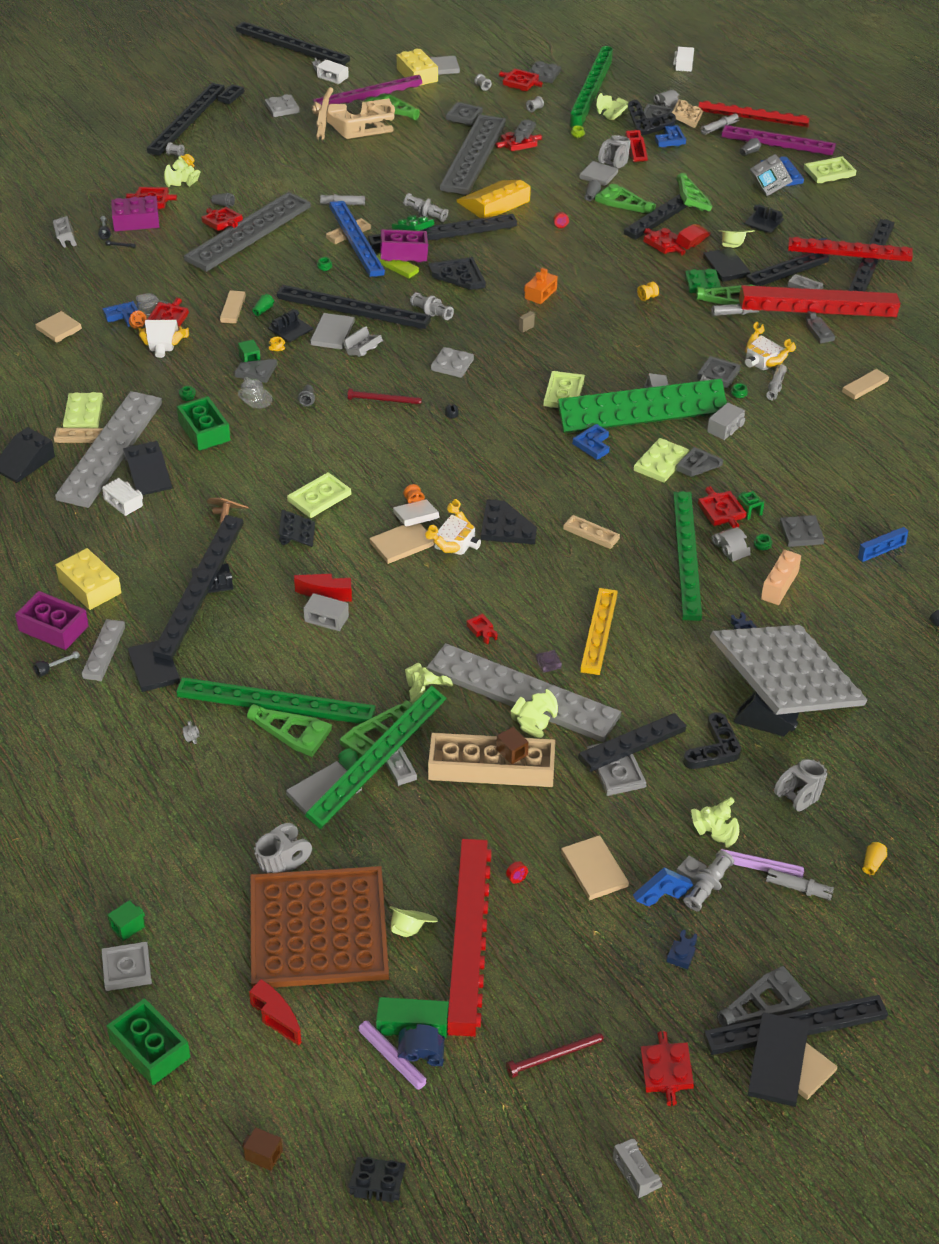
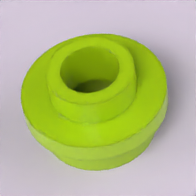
[571,126,585,138]

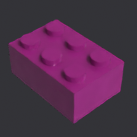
[111,196,160,231]
[380,229,428,262]
[15,591,89,650]

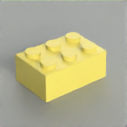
[396,49,438,85]
[55,548,121,610]

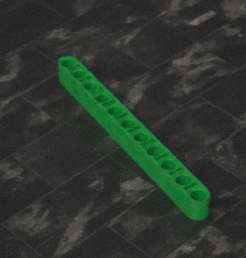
[570,46,613,128]

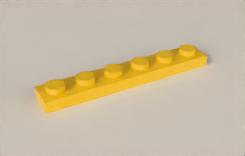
[581,588,618,675]

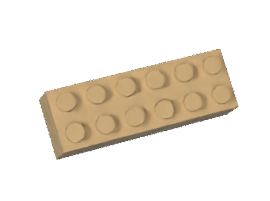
[428,733,555,787]

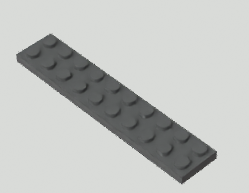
[440,114,506,195]
[184,192,311,272]

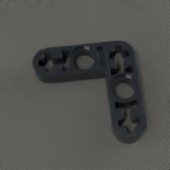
[628,100,676,135]
[683,712,741,769]

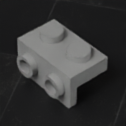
[343,327,383,357]

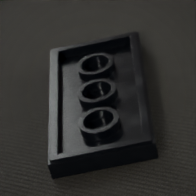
[747,1012,809,1107]

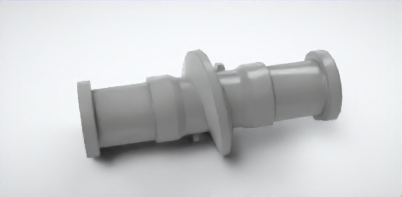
[403,193,448,222]
[410,292,454,320]
[683,850,734,911]

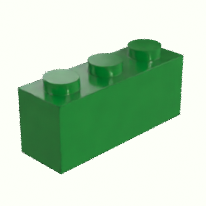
[376,997,449,1038]

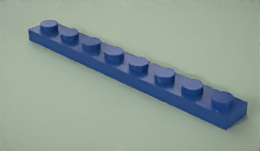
[329,201,385,277]

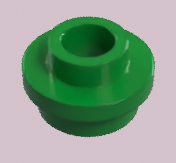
[317,257,332,271]
[731,383,748,398]
[179,386,196,401]
[754,534,772,551]

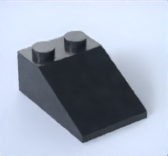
[0,427,55,483]
[123,441,172,495]

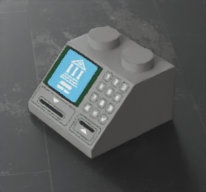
[750,154,793,196]

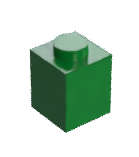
[238,339,261,362]
[107,900,145,941]

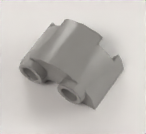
[653,90,679,108]
[712,527,751,562]

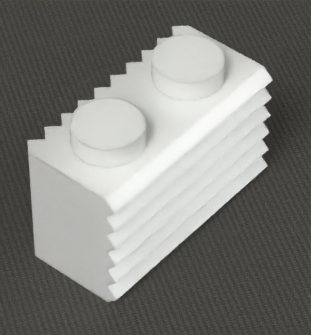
[673,47,694,72]
[317,60,349,84]
[102,478,143,516]

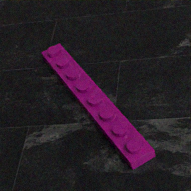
[313,74,423,105]
[721,125,836,155]

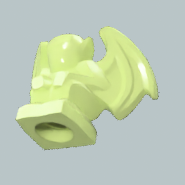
[596,93,629,120]
[164,156,200,187]
[405,663,453,704]
[511,689,558,738]
[691,797,739,848]

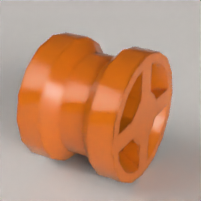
[129,311,146,329]
[403,484,425,504]

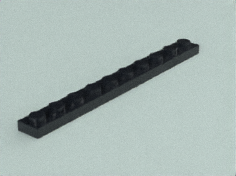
[236,22,350,65]
[147,83,225,156]
[368,213,517,249]
[848,219,895,292]
[277,285,431,329]
[153,515,244,661]

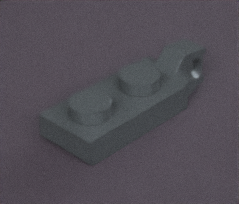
[514,120,536,143]
[805,311,835,344]

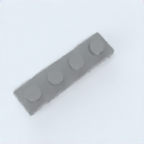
[82,619,125,681]

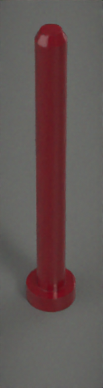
[348,388,422,404]
[506,1033,604,1078]

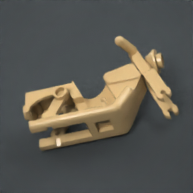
[312,87,395,140]

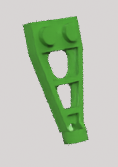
[364,93,420,120]
[676,173,713,211]
[595,184,656,214]
[696,285,755,305]
[339,700,413,758]
[247,704,332,757]

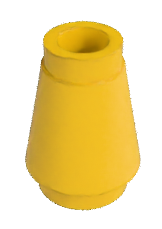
[862,842,887,875]

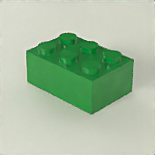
[177,396,231,451]
[106,998,191,1086]

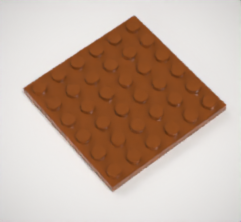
[250,866,389,988]

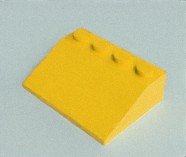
[457,180,530,218]

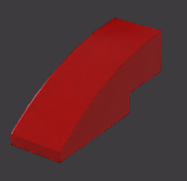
[625,130,648,162]
[675,224,711,250]
[294,573,352,602]
[249,979,302,1046]

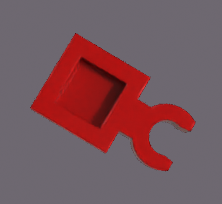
[467,614,498,644]

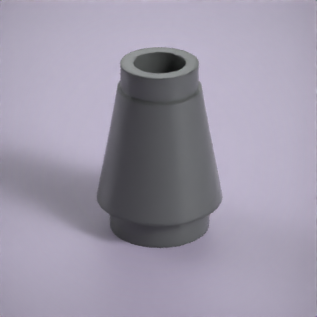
[740,138,761,156]
[585,180,601,201]
[212,193,235,208]
[298,385,315,406]

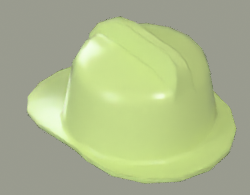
[718,230,755,248]
[389,906,438,937]

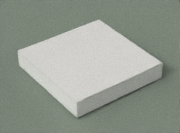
[393,499,439,526]

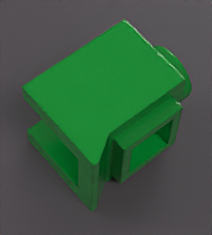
[737,491,765,520]

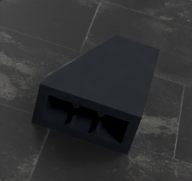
[733,691,799,737]

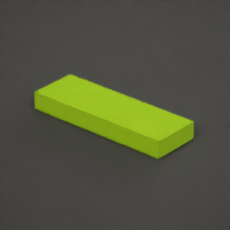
[377,253,419,278]

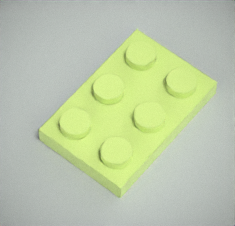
[804,156,856,183]
[544,371,585,408]
[63,392,103,428]
[634,438,690,483]
[287,472,351,518]

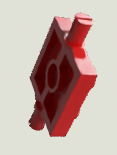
[499,69,543,91]
[496,132,542,151]
[126,187,177,209]
[201,207,243,231]
[643,228,686,255]
[147,297,189,329]
[698,486,747,528]
[641,1031,694,1106]

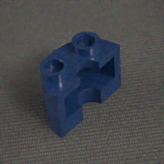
[397,1024,445,1067]

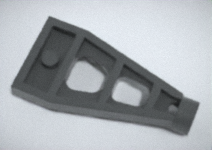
[717,966,811,1027]

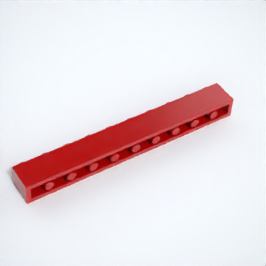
[739,285,901,317]
[448,839,492,1037]

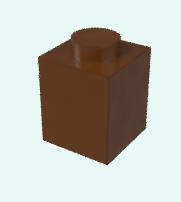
[496,727,529,765]
[242,1127,283,1171]

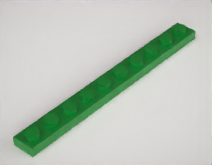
[673,491,702,621]
[176,677,376,724]
[305,686,447,830]

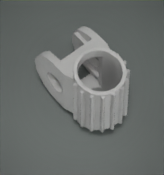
[598,135,631,168]
[774,759,827,811]
[254,823,312,874]

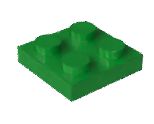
[392,215,434,231]
[685,269,721,293]

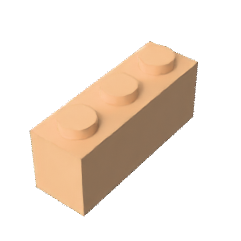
[761,550,802,605]

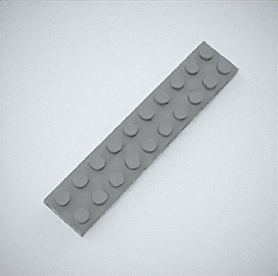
[55,391,162,508]
[426,643,621,743]

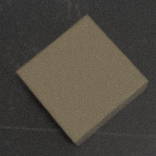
[519,311,535,333]

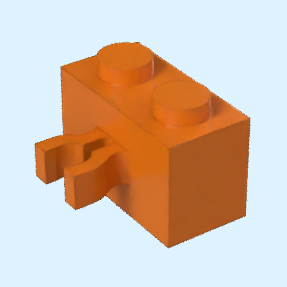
[524,268,557,304]

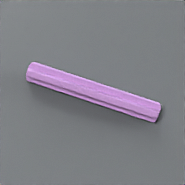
[721,849,804,878]
[359,1021,426,1089]

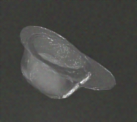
[136,293,168,315]
[238,377,273,409]

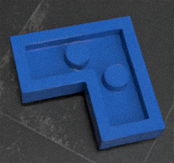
[655,125,686,148]
[102,301,139,327]
[572,424,610,460]
[633,867,694,907]

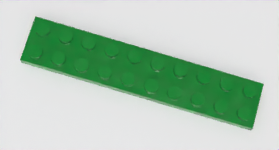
[557,379,727,433]

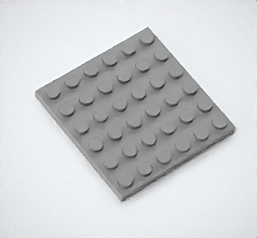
[710,625,868,715]

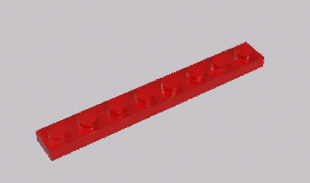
[698,101,809,127]
[788,237,913,262]

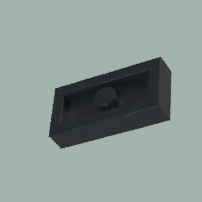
[218,84,244,104]

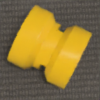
[637,281,659,301]

